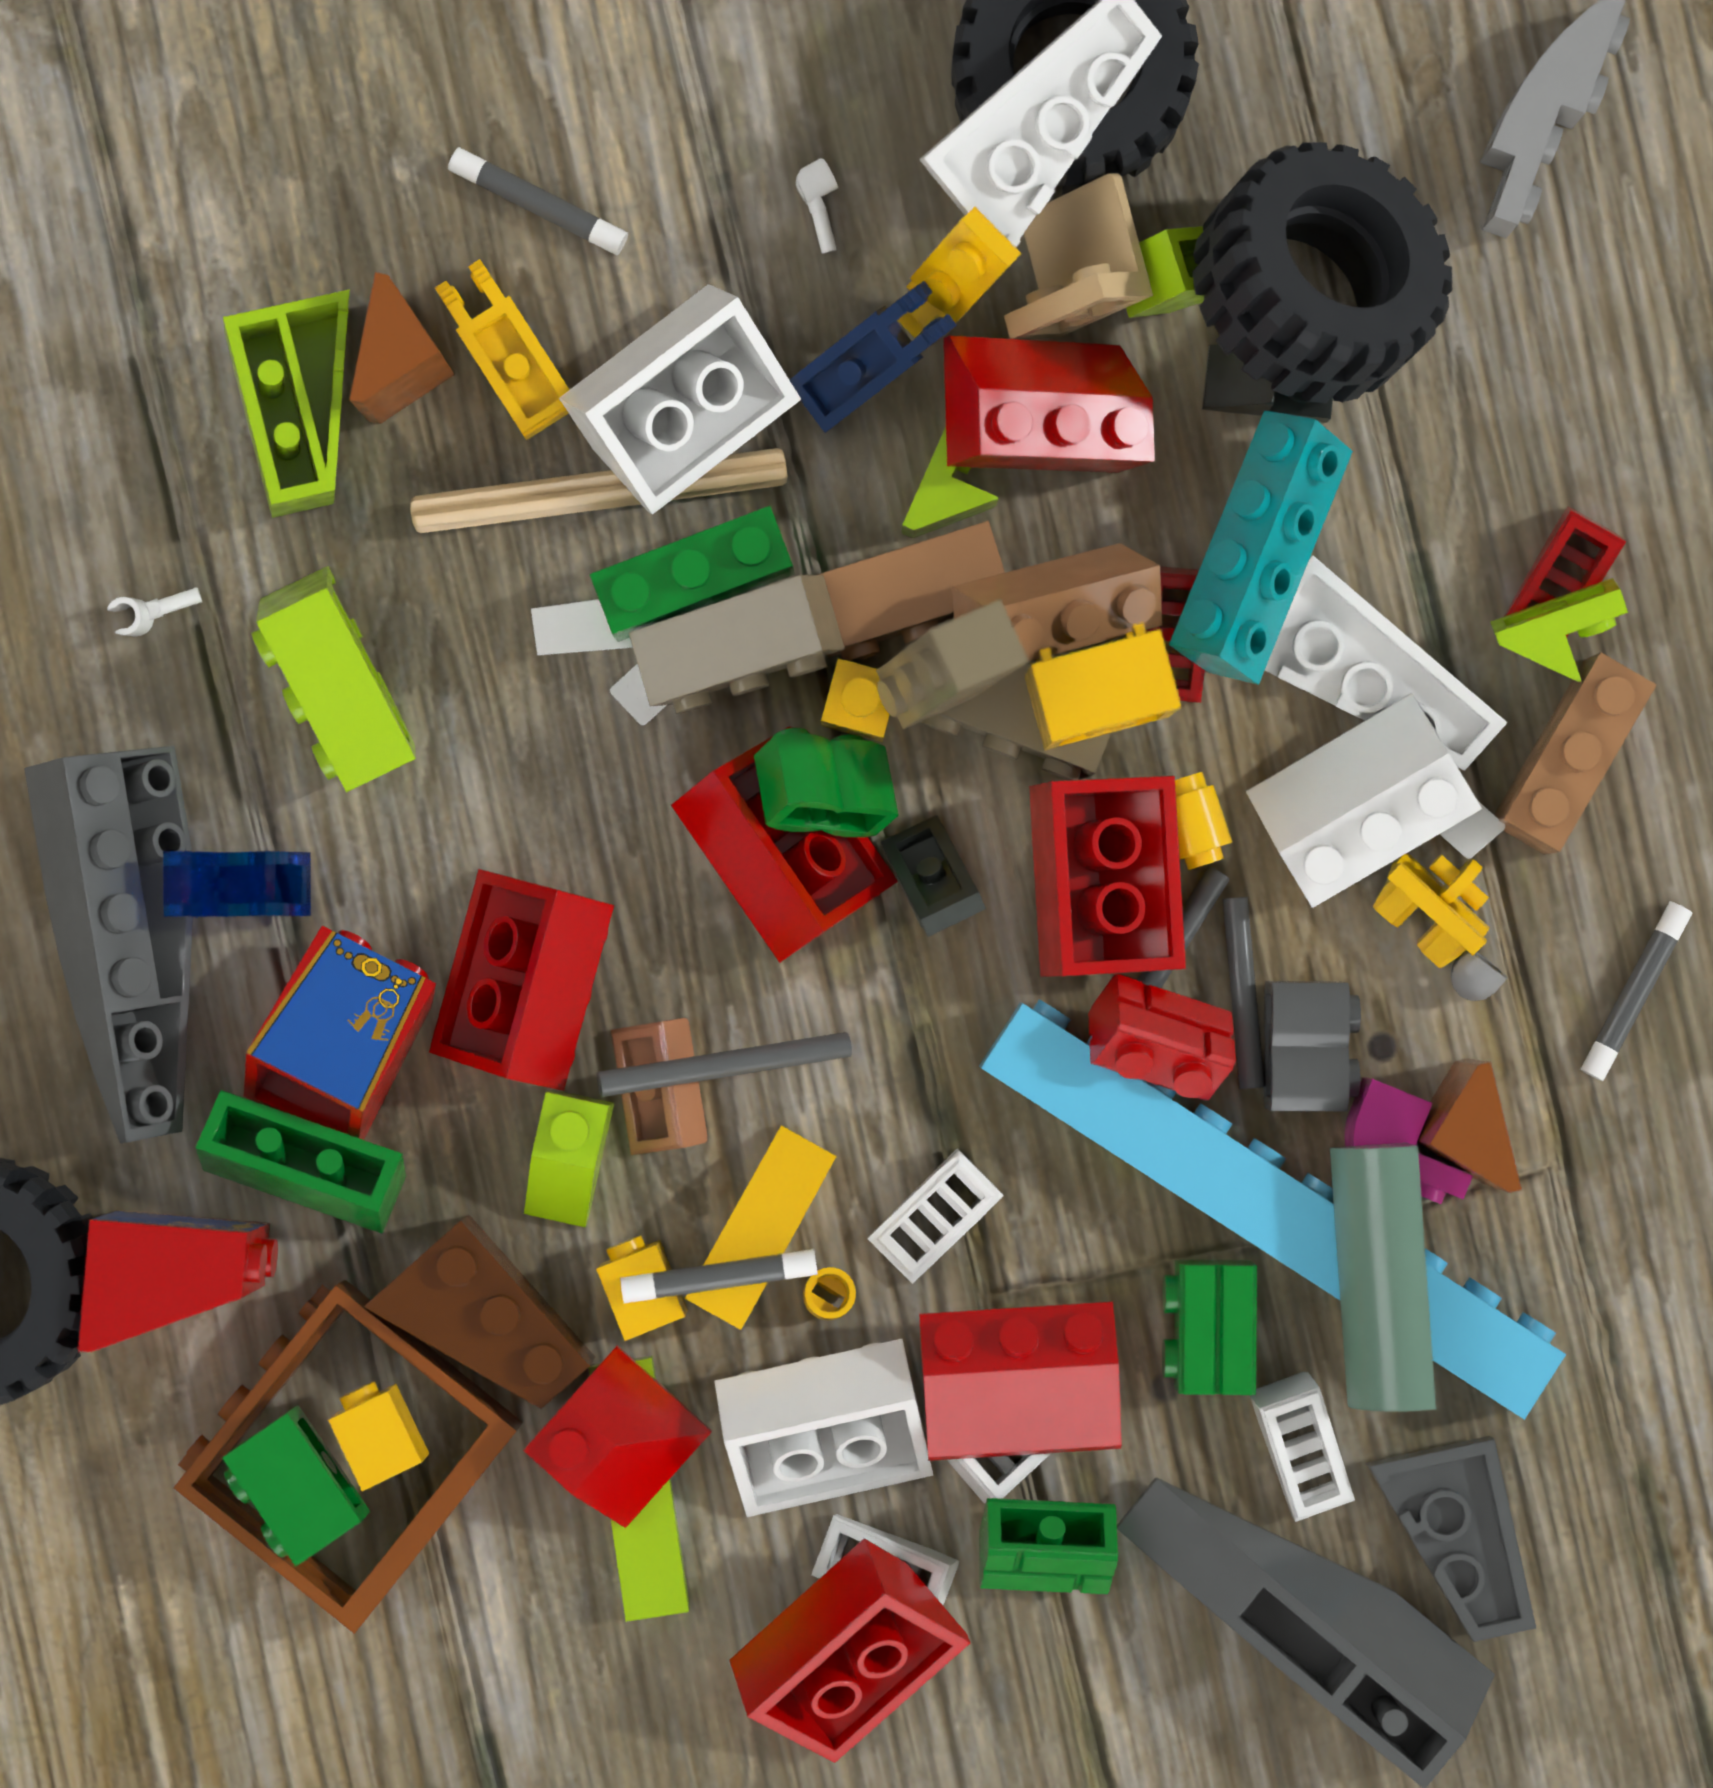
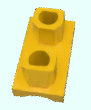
[1373,853,1490,968]

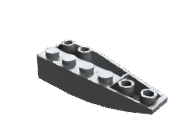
[24,746,195,1143]
[1117,1477,1495,1788]

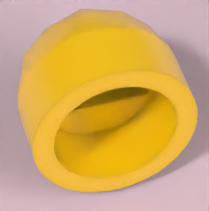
[803,1267,856,1321]

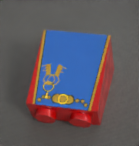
[243,926,437,1140]
[78,1210,278,1352]

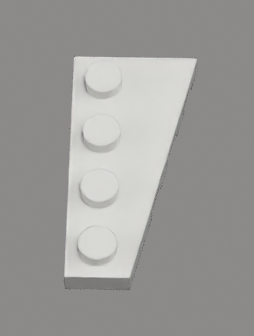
[919,0,1162,247]
[1265,555,1508,771]

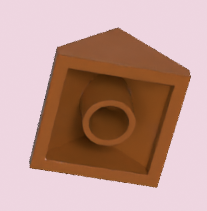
[349,272,455,424]
[1417,1058,1522,1193]

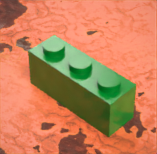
[589,506,795,642]
[195,1090,406,1234]

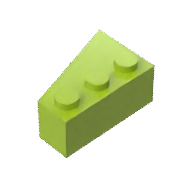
[223,289,350,518]
[251,566,416,793]

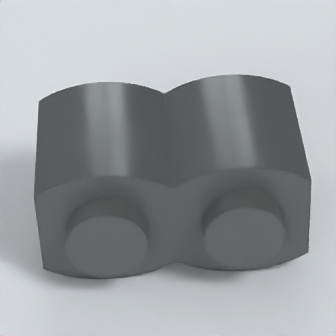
[1263,981,1361,1111]

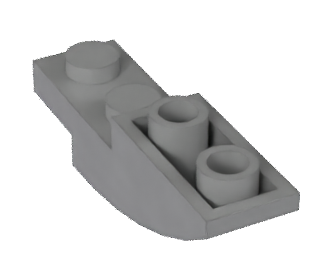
[1480,0,1630,239]

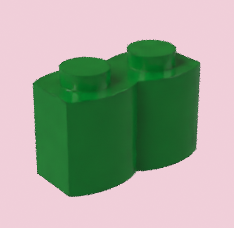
[754,728,899,837]

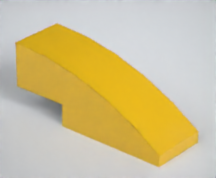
[685,1125,837,1330]

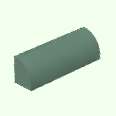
[1330,1142,1436,1411]

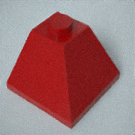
[523,1345,712,1528]

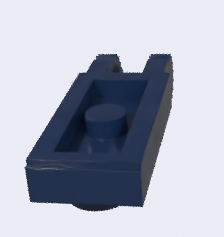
[790,281,957,433]

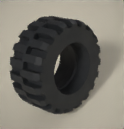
[951,0,1199,195]
[1192,142,1452,403]
[0,1158,93,1405]

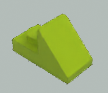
[902,427,998,538]
[1490,578,1628,682]

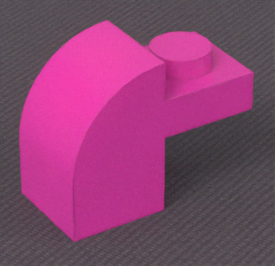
[1344,1077,1473,1205]

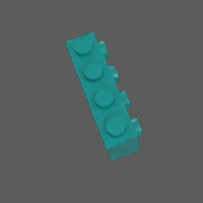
[1169,410,1353,685]

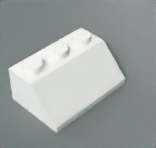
[559,284,801,515]
[1246,693,1482,908]
[714,1338,933,1517]

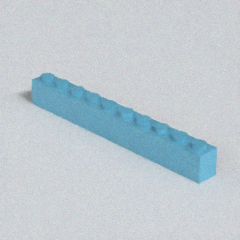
[979,999,1566,1420]

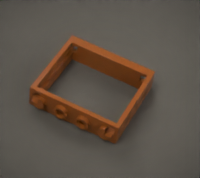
[173,1279,523,1634]

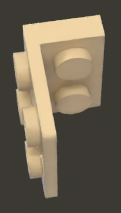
[1004,173,1153,339]

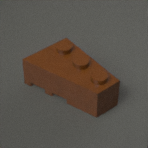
[364,1215,595,1409]

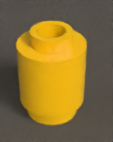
[1175,772,1232,870]

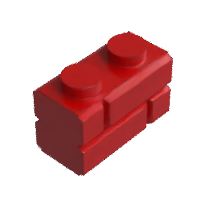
[1088,974,1236,1101]

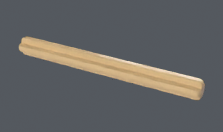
[410,448,788,533]

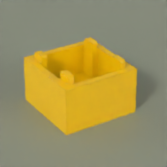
[1024,622,1181,751]

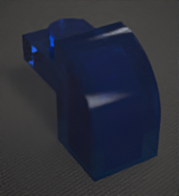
[163,851,311,918]

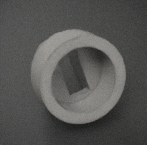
[1451,950,1508,1001]

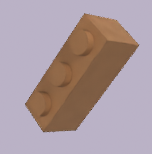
[818,521,1005,662]
[952,543,1162,662]
[1494,653,1657,855]

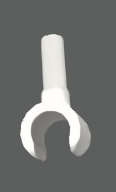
[796,158,838,254]
[107,587,202,637]

